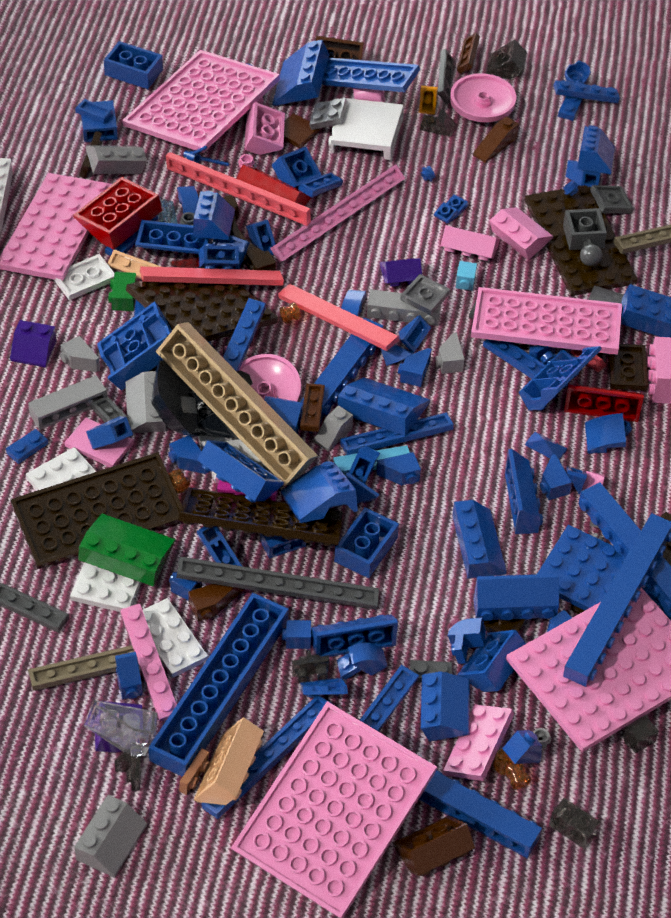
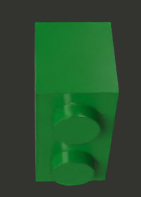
[108,272,137,311]

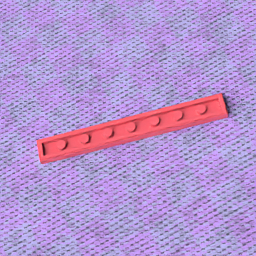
[140,266,284,286]
[278,284,399,351]

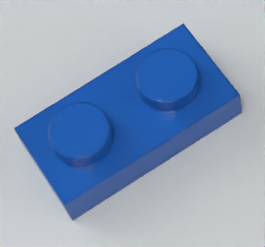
[558,96,583,121]
[6,429,48,464]

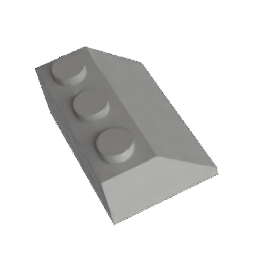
[85,145,147,174]
[125,371,166,433]
[74,795,147,878]

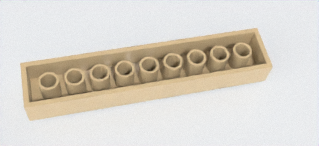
[156,322,318,486]

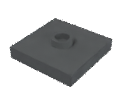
[590,185,634,214]

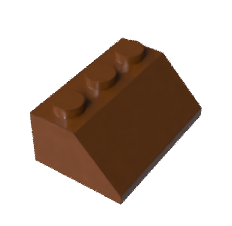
[316,36,366,60]
[392,815,475,876]

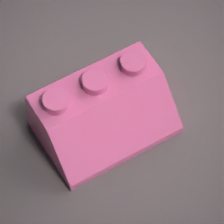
[244,102,285,155]
[489,207,553,260]
[440,225,500,261]

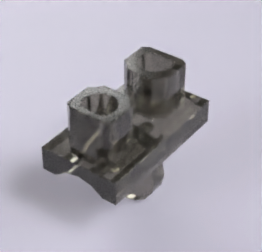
[292,650,330,684]

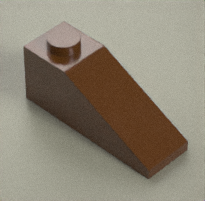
[473,116,519,163]
[188,584,245,622]

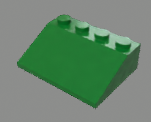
[78,514,176,587]

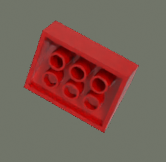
[73,177,162,250]

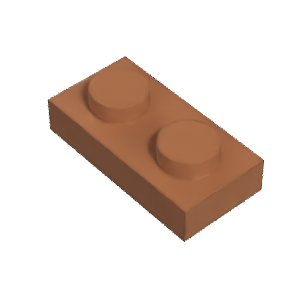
[179,748,210,795]

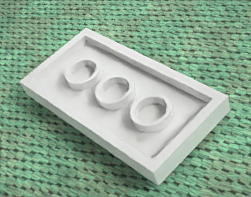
[143,598,208,678]

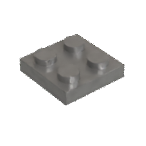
[309,98,348,130]
[400,274,450,315]

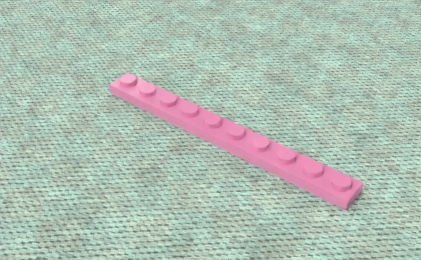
[270,164,405,263]

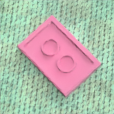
[65,417,134,467]

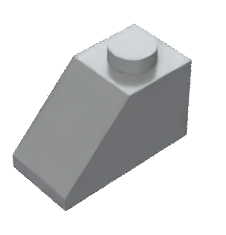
[435,332,464,374]
[60,336,100,372]
[314,406,353,452]

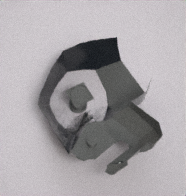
[151,352,253,438]

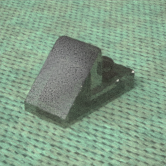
[420,109,456,137]
[114,742,142,791]

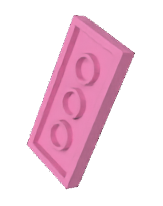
[443,704,514,781]

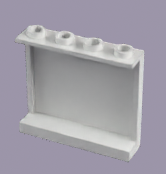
[328,98,403,160]

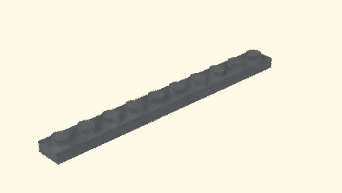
[176,557,379,610]

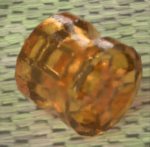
[279,302,301,324]
[168,469,190,494]
[494,749,515,775]
[505,764,531,790]

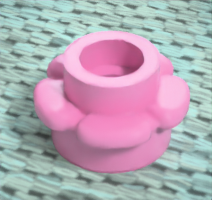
[238,154,255,168]

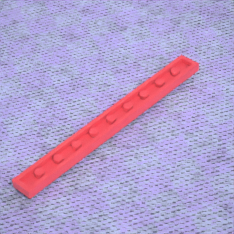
[166,152,311,226]

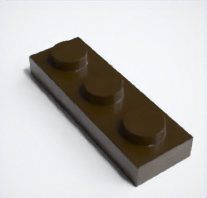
[79,131,103,179]

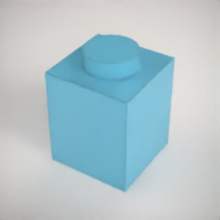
[455,261,477,291]

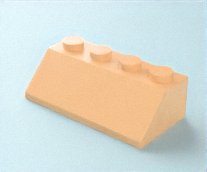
[194,717,264,805]

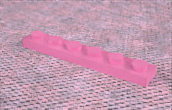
[120,604,177,722]

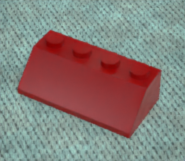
[236,165,312,206]
[564,383,644,422]

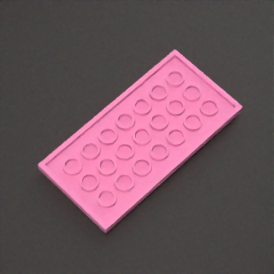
[0,173,112,281]
[471,287,622,355]

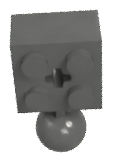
[563,208,607,267]

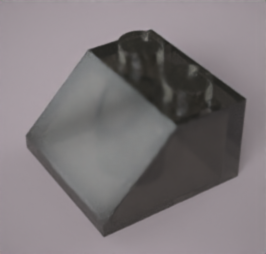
[487,39,527,80]

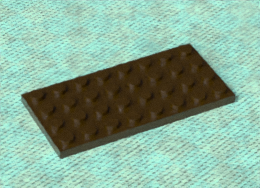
[524,185,638,296]
[10,452,182,569]
[178,487,343,546]

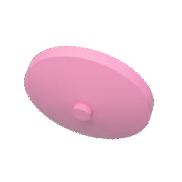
[450,74,516,122]
[239,354,302,402]

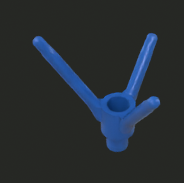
[183,146,230,166]

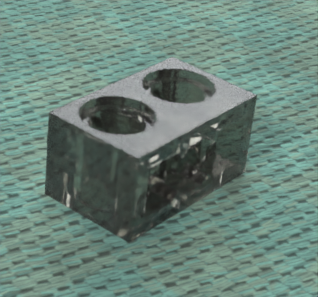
[549,798,600,850]

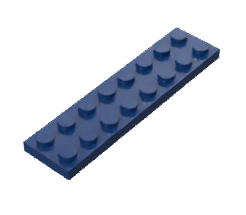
[322,58,421,92]

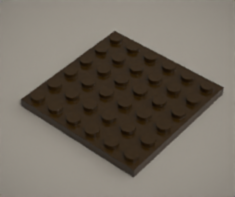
[126,267,278,342]

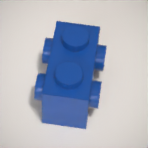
[199,244,239,269]

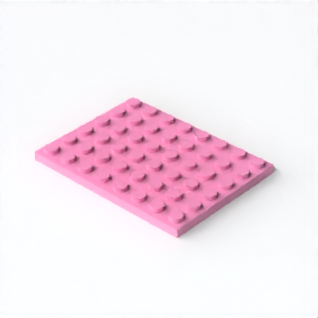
[122,50,280,153]
[506,588,671,752]
[231,701,438,918]

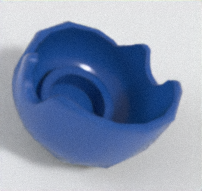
[564,61,591,84]

